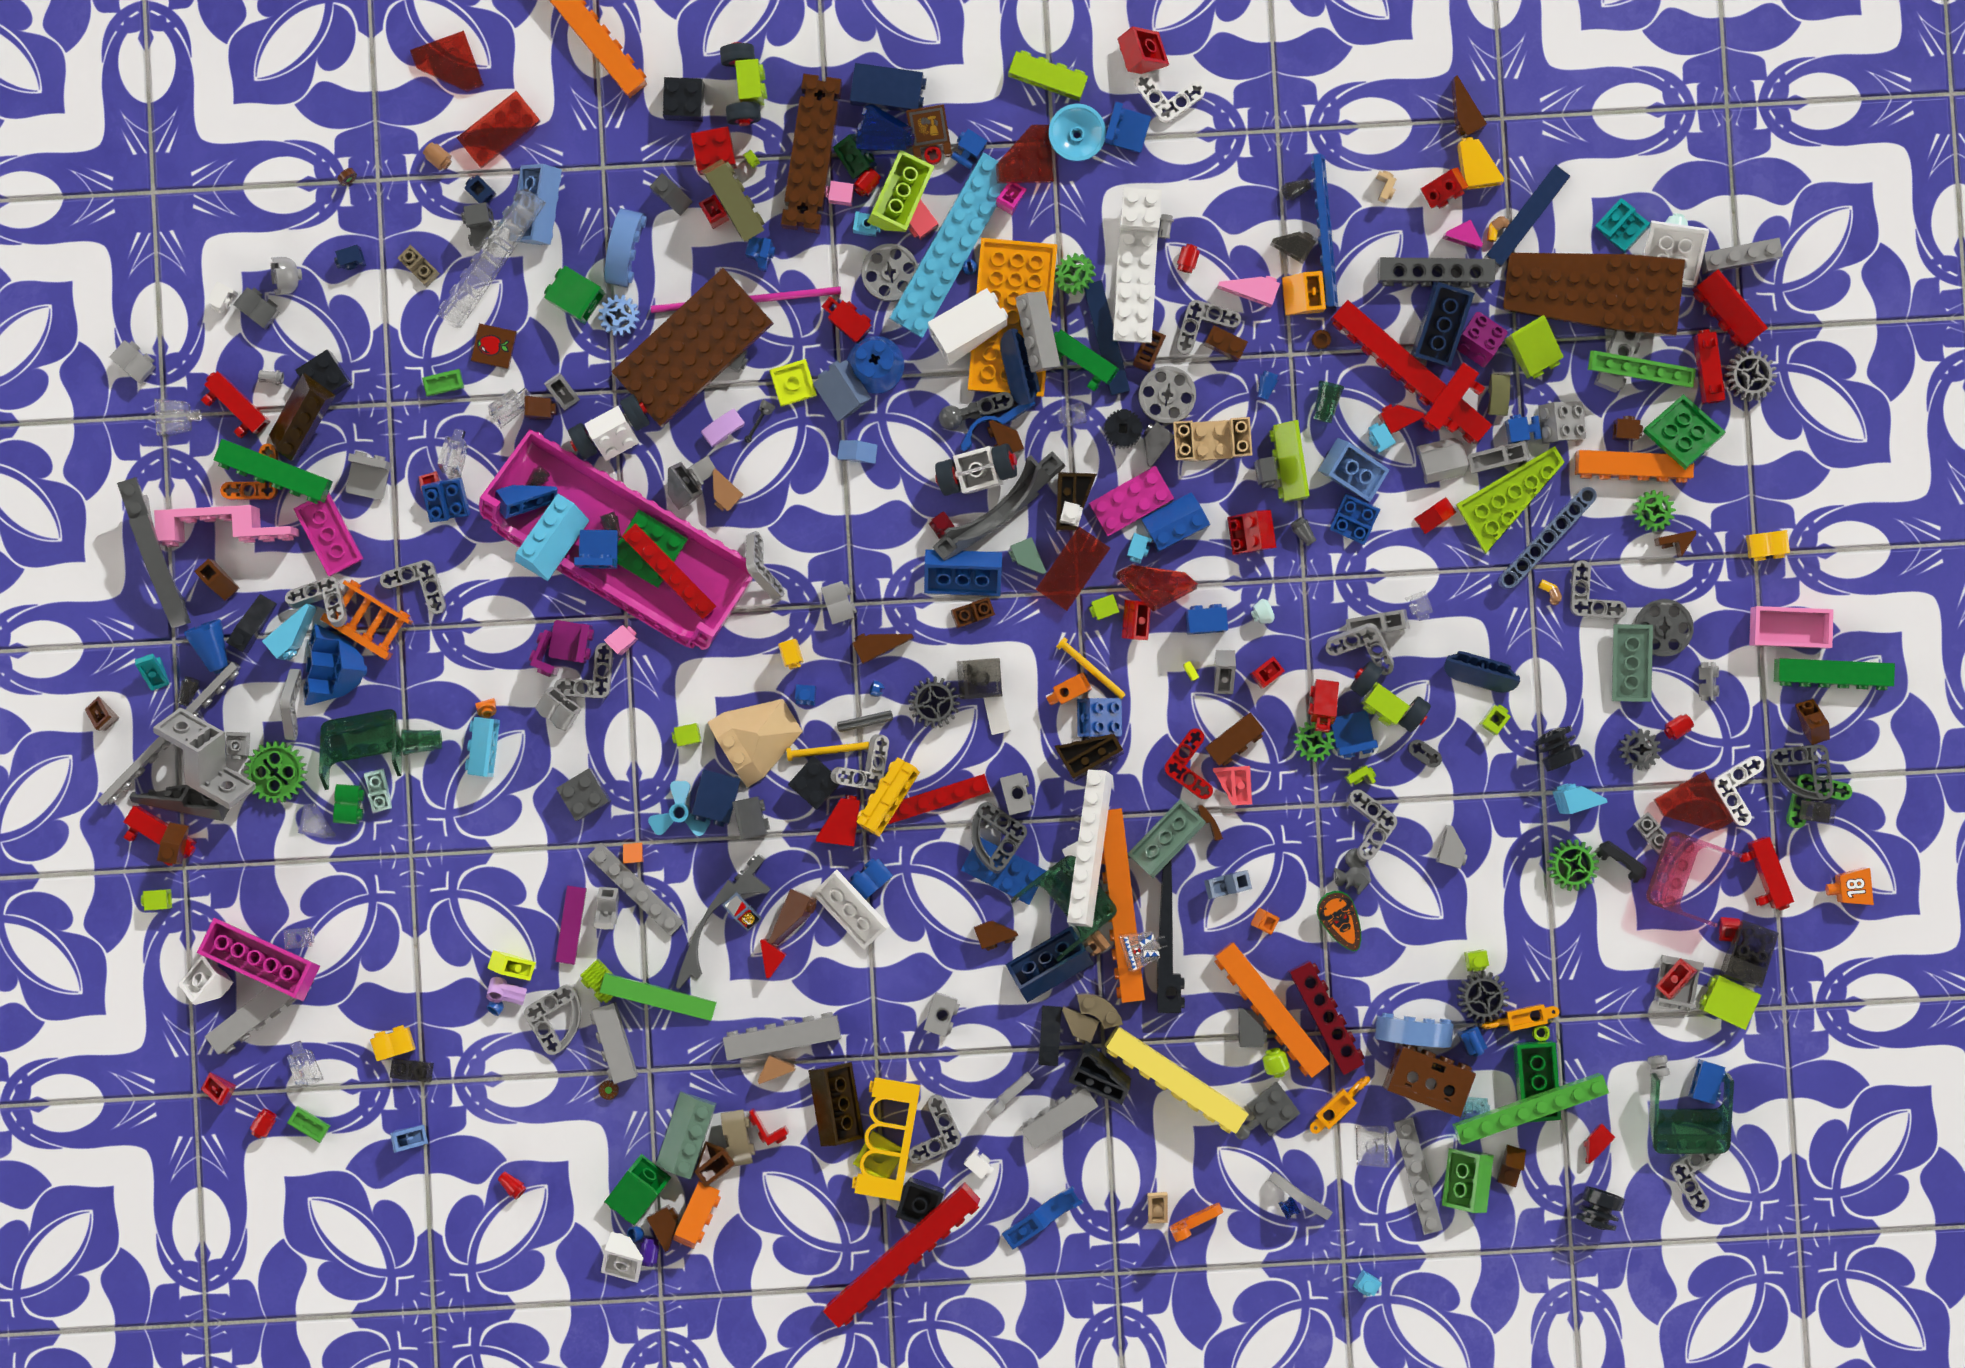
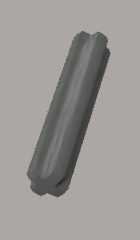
[837,710,893,732]

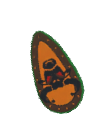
[1316,891,1361,951]

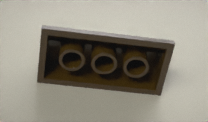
[269,373,336,461]
[808,1062,864,1147]

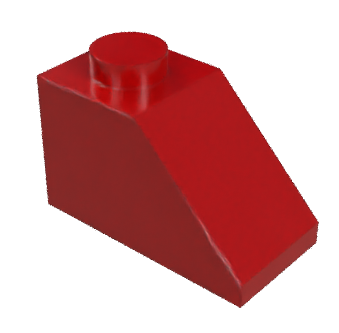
[1378,404,1425,434]

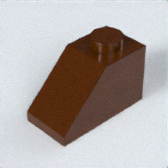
[525,396,556,420]
[157,822,189,864]
[647,1204,679,1252]

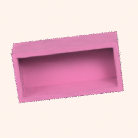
[1749,606,1833,649]

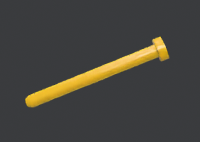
[1056,637,1125,699]
[786,742,869,761]

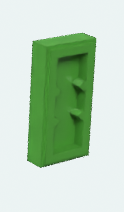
[422,369,464,397]
[287,1106,331,1143]

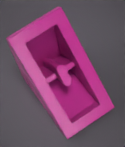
[996,181,1027,215]
[1442,220,1483,250]

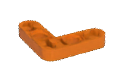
[220,444,278,500]
[1169,1203,1224,1242]

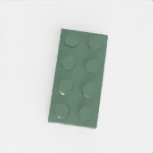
[1612,624,1653,702]
[1127,799,1206,878]

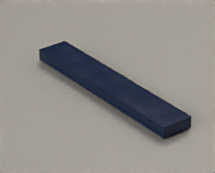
[1485,164,1570,267]
[1084,280,1130,396]

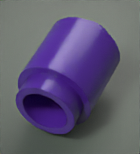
[639,1238,660,1267]

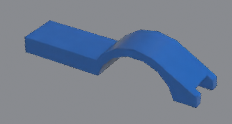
[961,402,1036,452]
[1002,1186,1084,1250]

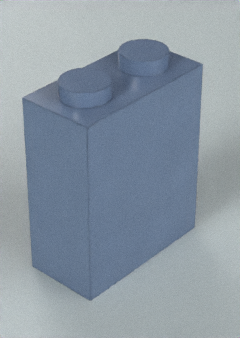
[813,360,872,422]

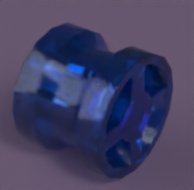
[1278,1196,1301,1220]

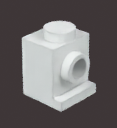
[206,281,238,313]
[1060,501,1083,527]
[964,1147,994,1179]

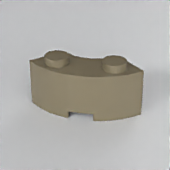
[1076,993,1123,1029]
[720,1109,755,1167]

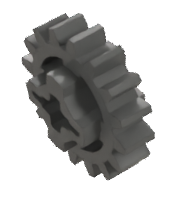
[1618,729,1662,770]

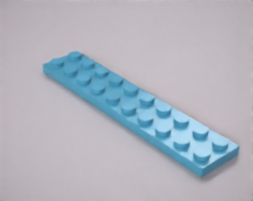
[889,152,1016,338]

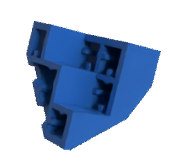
[303,624,367,705]

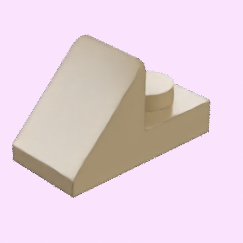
[1147,1192,1168,1224]

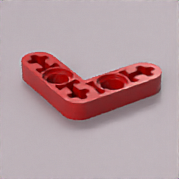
[1164,728,1213,799]

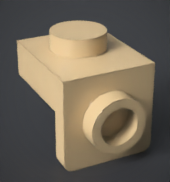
[1376,171,1397,203]

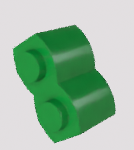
[333,784,365,824]

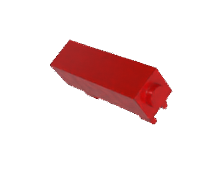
[1693,329,1726,404]
[1421,362,1485,433]
[201,371,271,439]
[123,806,197,866]
[1738,836,1794,911]

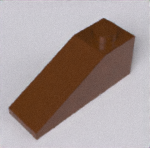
[1451,75,1487,138]
[852,633,914,664]
[768,889,817,945]

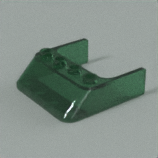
[319,709,402,790]
[1010,855,1117,961]
[1649,1073,1734,1154]

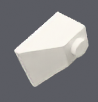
[178,956,234,1005]
[601,1232,643,1283]

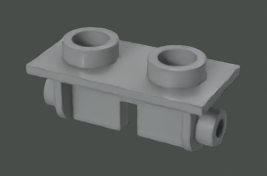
[1699,662,1719,701]

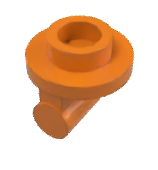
[475,698,497,718]

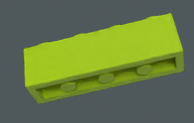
[1008,50,1088,102]

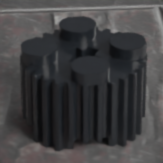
[1104,409,1143,449]

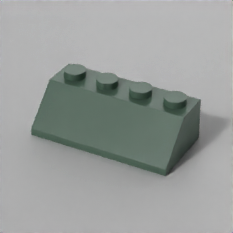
[656,1091,717,1179]

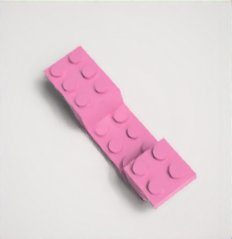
[154,505,299,547]

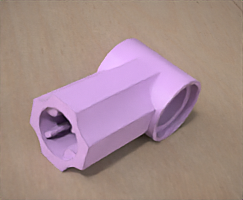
[486,977,527,1005]

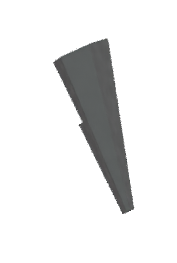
[129,785,232,821]

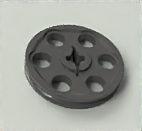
[1635,599,1694,657]

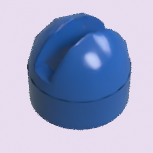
[962,259,977,275]
[869,680,885,697]
[486,1001,504,1016]
[627,1226,644,1242]

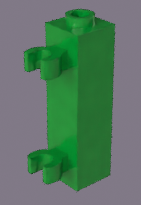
[1054,330,1119,392]

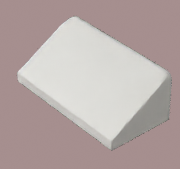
[983,693,1011,735]

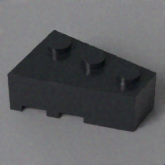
[1069,1041,1131,1105]

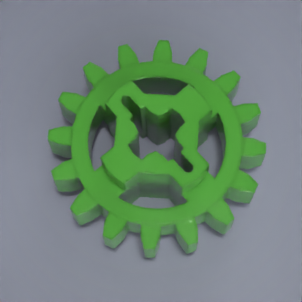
[1055,253,1096,295]
[1632,490,1676,532]
[1293,722,1336,762]

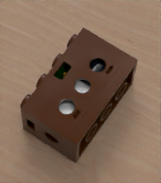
[1382,1044,1476,1118]

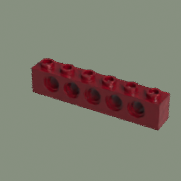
[1288,960,1365,1075]

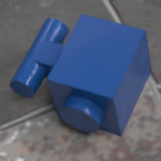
[951,129,987,170]
[1505,414,1542,444]
[1457,1025,1488,1057]

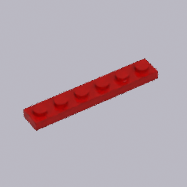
[622,523,716,620]
[887,774,990,825]

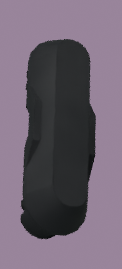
[1596,841,1647,883]

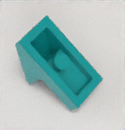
[135,653,169,691]

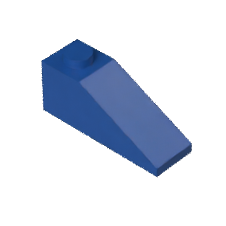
[495,485,558,519]

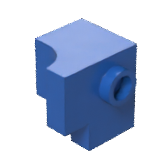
[745,237,776,272]

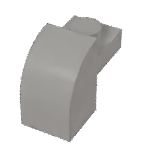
[594,887,619,930]

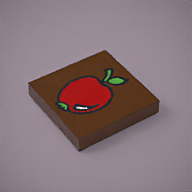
[471,323,517,369]

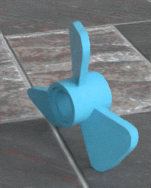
[648,781,711,836]

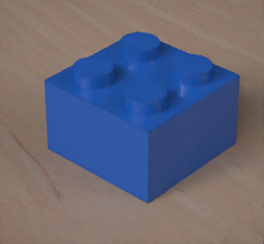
[1185,604,1228,635]

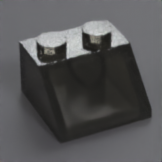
[957,658,1002,699]

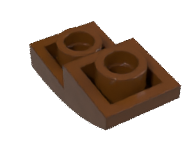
[951,597,995,628]

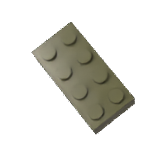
[702,159,765,242]

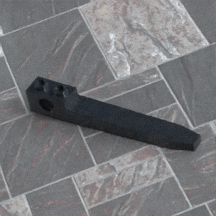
[1157,859,1185,1013]

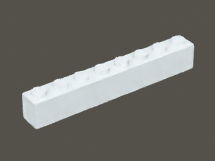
[1067,770,1113,928]

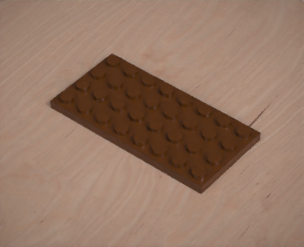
[611,268,774,427]

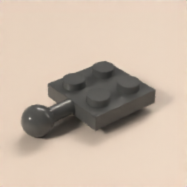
[1235,1082,1300,1140]

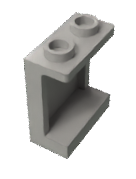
[1654,955,1704,1011]

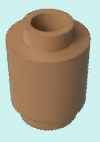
[423,142,452,170]

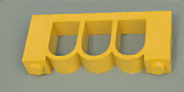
[852,1077,921,1201]

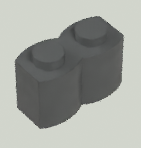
[233,287,280,330]
[1254,457,1279,488]

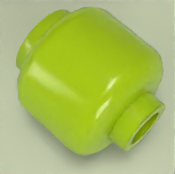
[1262,1048,1290,1078]

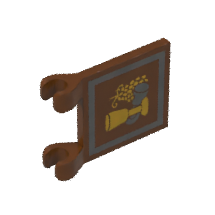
[906,104,952,160]

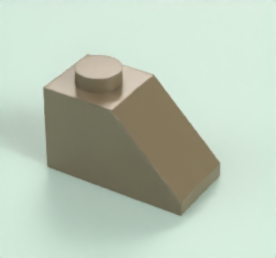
[1062,1006,1099,1044]

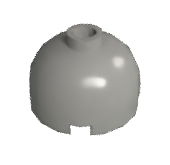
[270,257,302,295]

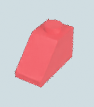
[908,199,939,240]

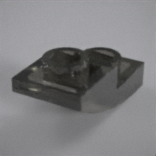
[390,1058,434,1082]

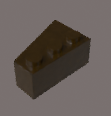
[1056,472,1097,532]
[1054,734,1124,782]

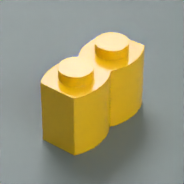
[1746,530,1790,561]
[778,639,804,670]
[370,1025,416,1061]

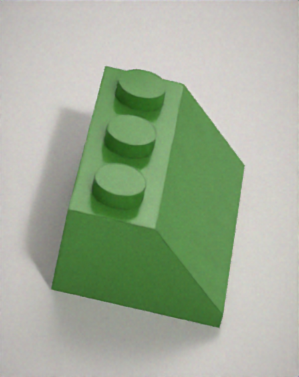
[1442,1148,1494,1213]

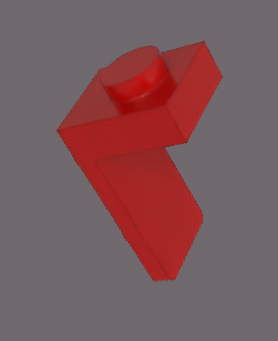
[749,1108,789,1145]

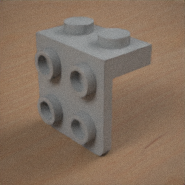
[1538,401,1586,444]
[346,451,391,500]

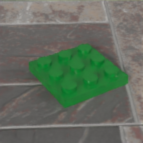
[1643,394,1726,470]
[617,510,688,588]

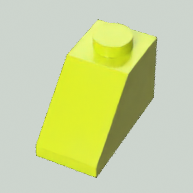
[487,950,536,981]

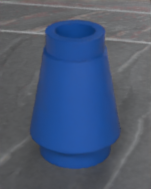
[1258,370,1279,400]

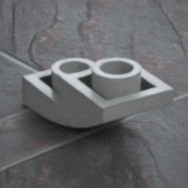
[1633,812,1673,855]

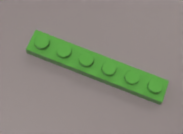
[1588,351,1696,388]

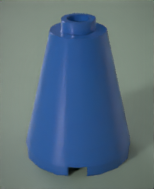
[184,619,228,674]

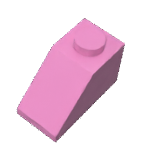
[604,625,638,655]

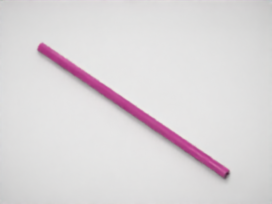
[651,286,841,313]

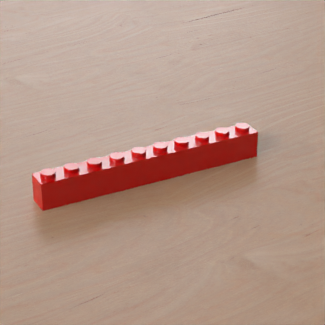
[1330,300,1492,444]
[823,1182,980,1328]

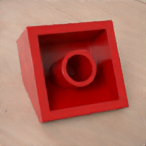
[1117,26,1169,74]

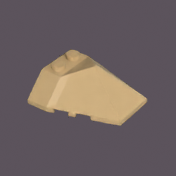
[708,699,803,788]

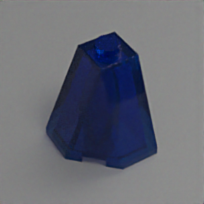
[856,104,915,150]

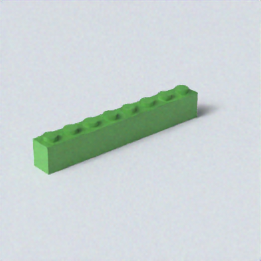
[1452,1073,1609,1145]

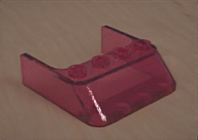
[1646,831,1742,928]

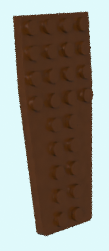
[1503,253,1685,337]

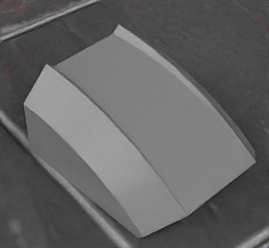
[1416,438,1469,485]

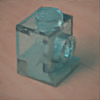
[1460,1097,1490,1120]

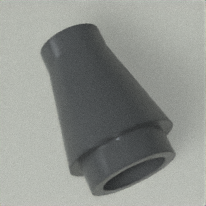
[1290,516,1316,546]

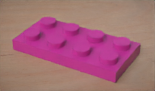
[1089,466,1174,537]
[294,493,364,577]

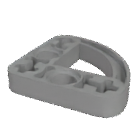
[524,984,581,1055]

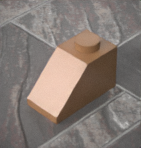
[712,469,744,512]

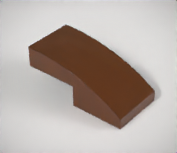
[1197,805,1223,841]

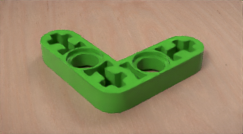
[1786,774,1852,828]

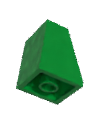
[544,266,606,325]
[604,1154,672,1226]

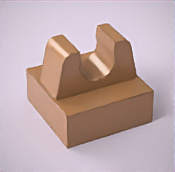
[1084,930,1111,956]

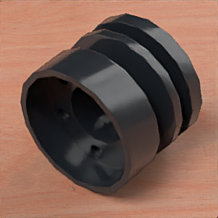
[1534,725,1584,772]
[1576,1186,1625,1231]

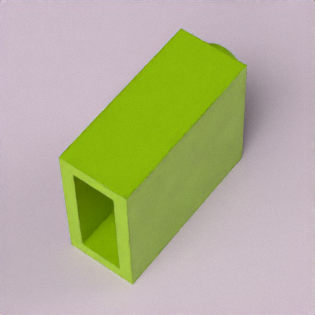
[1699,974,1761,1030]

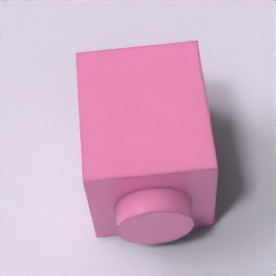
[825,181,854,206]

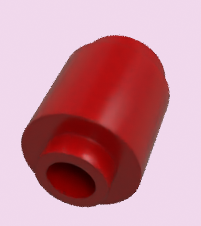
[854,168,881,197]
[1177,244,1200,274]
[1664,714,1694,740]
[250,1108,277,1139]

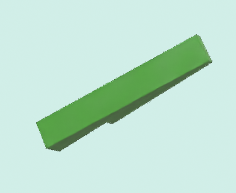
[599,972,717,1021]

